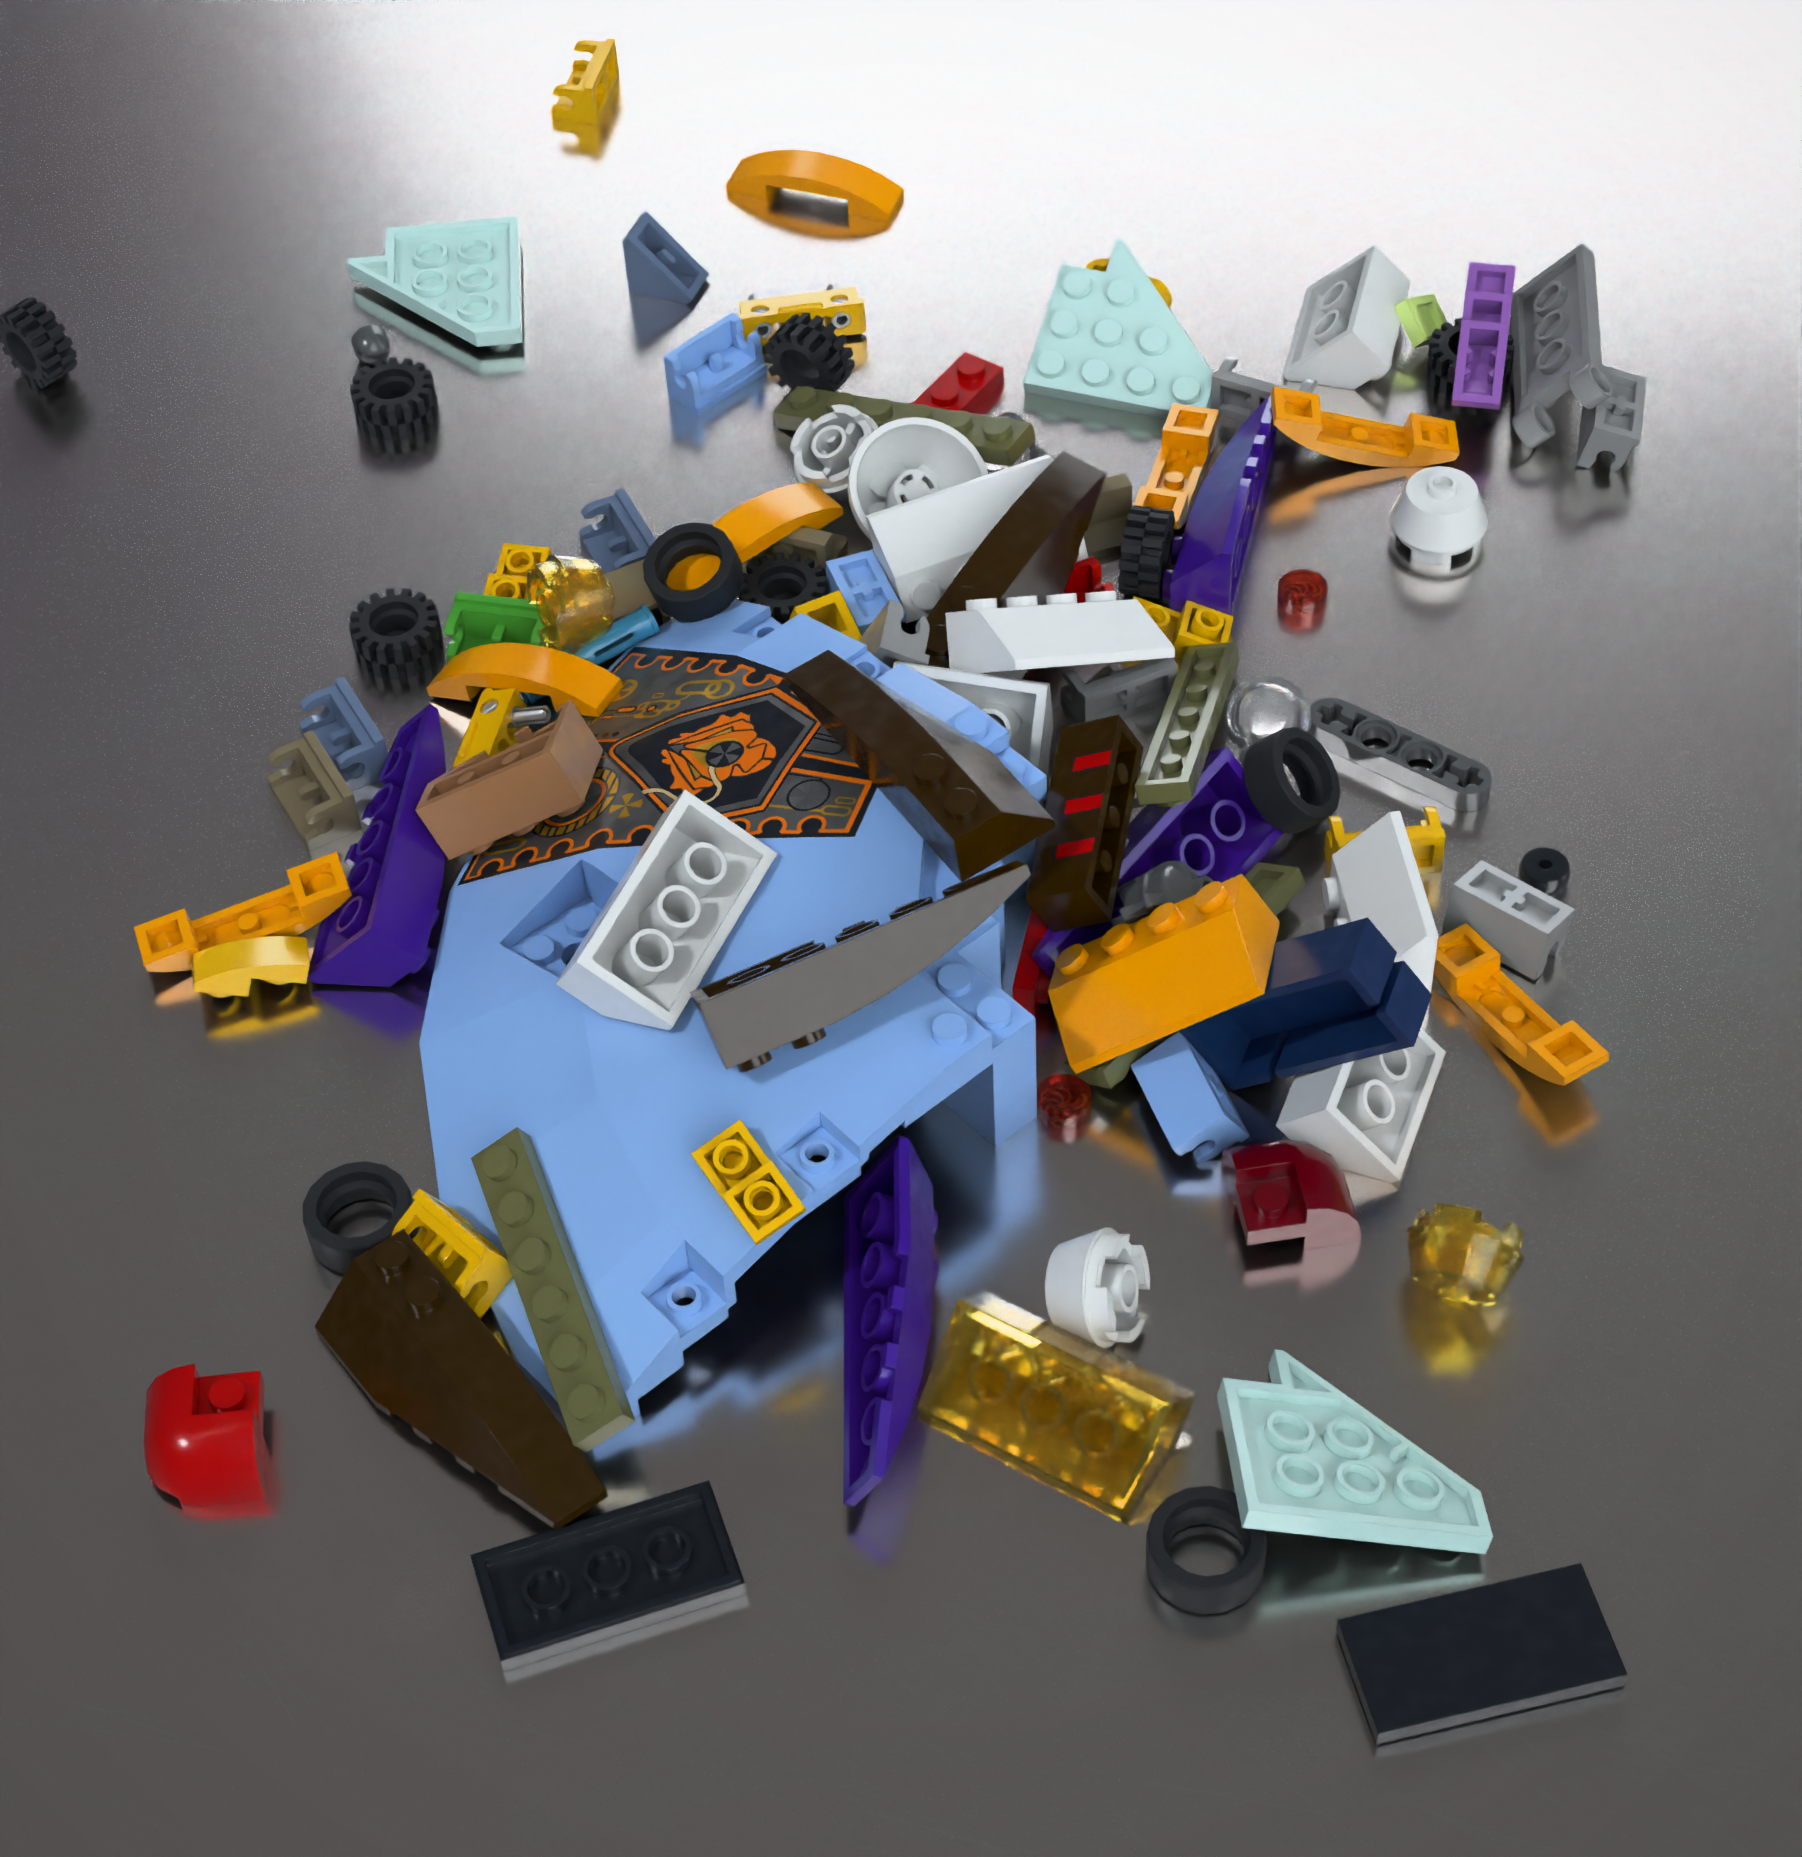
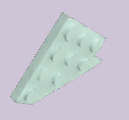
[347,216,522,347]
[1023,239,1213,419]

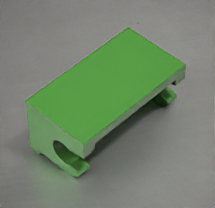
[444,591,558,663]

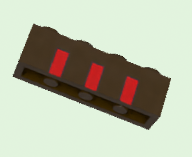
[1026,715,1144,932]

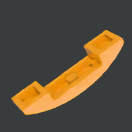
[726,149,904,222]
[1271,386,1460,467]
[1133,403,1219,530]
[666,482,844,591]
[426,643,623,717]
[134,851,352,972]
[1434,923,1609,1086]

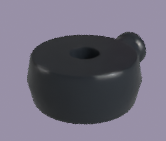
[1519,847,1570,895]

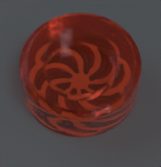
[1277,569,1328,616]
[1037,1074,1092,1131]

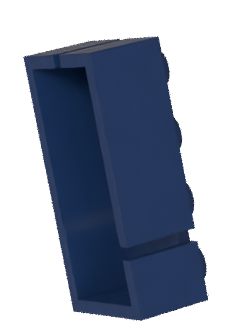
[1179,917,1432,1090]

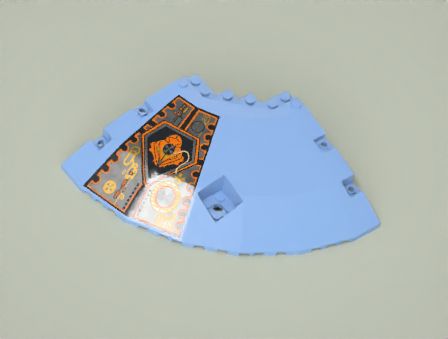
[419,600,1047,1417]

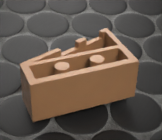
[415,700,603,860]

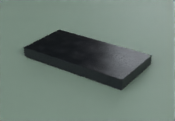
[470,1480,747,1672]
[1336,1563,1628,1744]

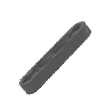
[1307,698,1492,812]

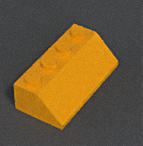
[1048,874,1280,1074]

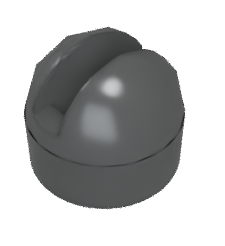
[351,325,390,366]

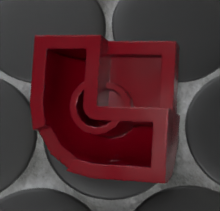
[1221,1140,1362,1250]

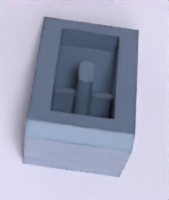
[622,211,709,305]

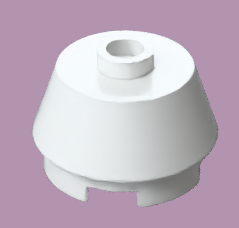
[790,404,878,502]
[1389,466,1488,564]
[1045,1227,1150,1348]

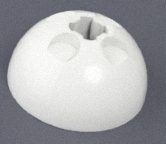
[848,417,988,542]

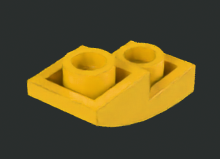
[484,543,553,601]
[1133,596,1234,658]
[192,936,310,998]
[691,1120,807,1245]

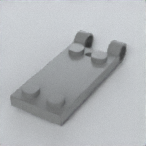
[1511,243,1613,448]

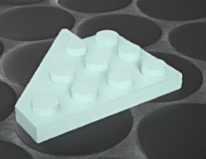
[1217,1349,1493,1555]

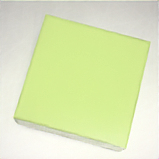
[1394,293,1447,348]

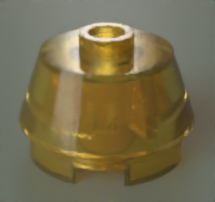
[527,555,615,654]
[1406,1203,1525,1308]

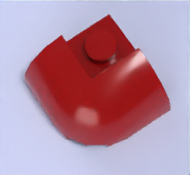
[143,1364,267,1506]

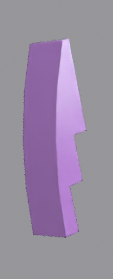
[1451,262,1516,410]

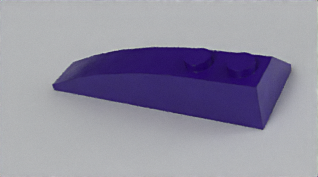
[1162,395,1277,615]
[307,704,446,987]
[1031,746,1285,981]
[843,1136,939,1507]

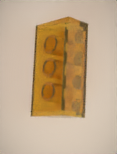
[917,1291,1196,1517]

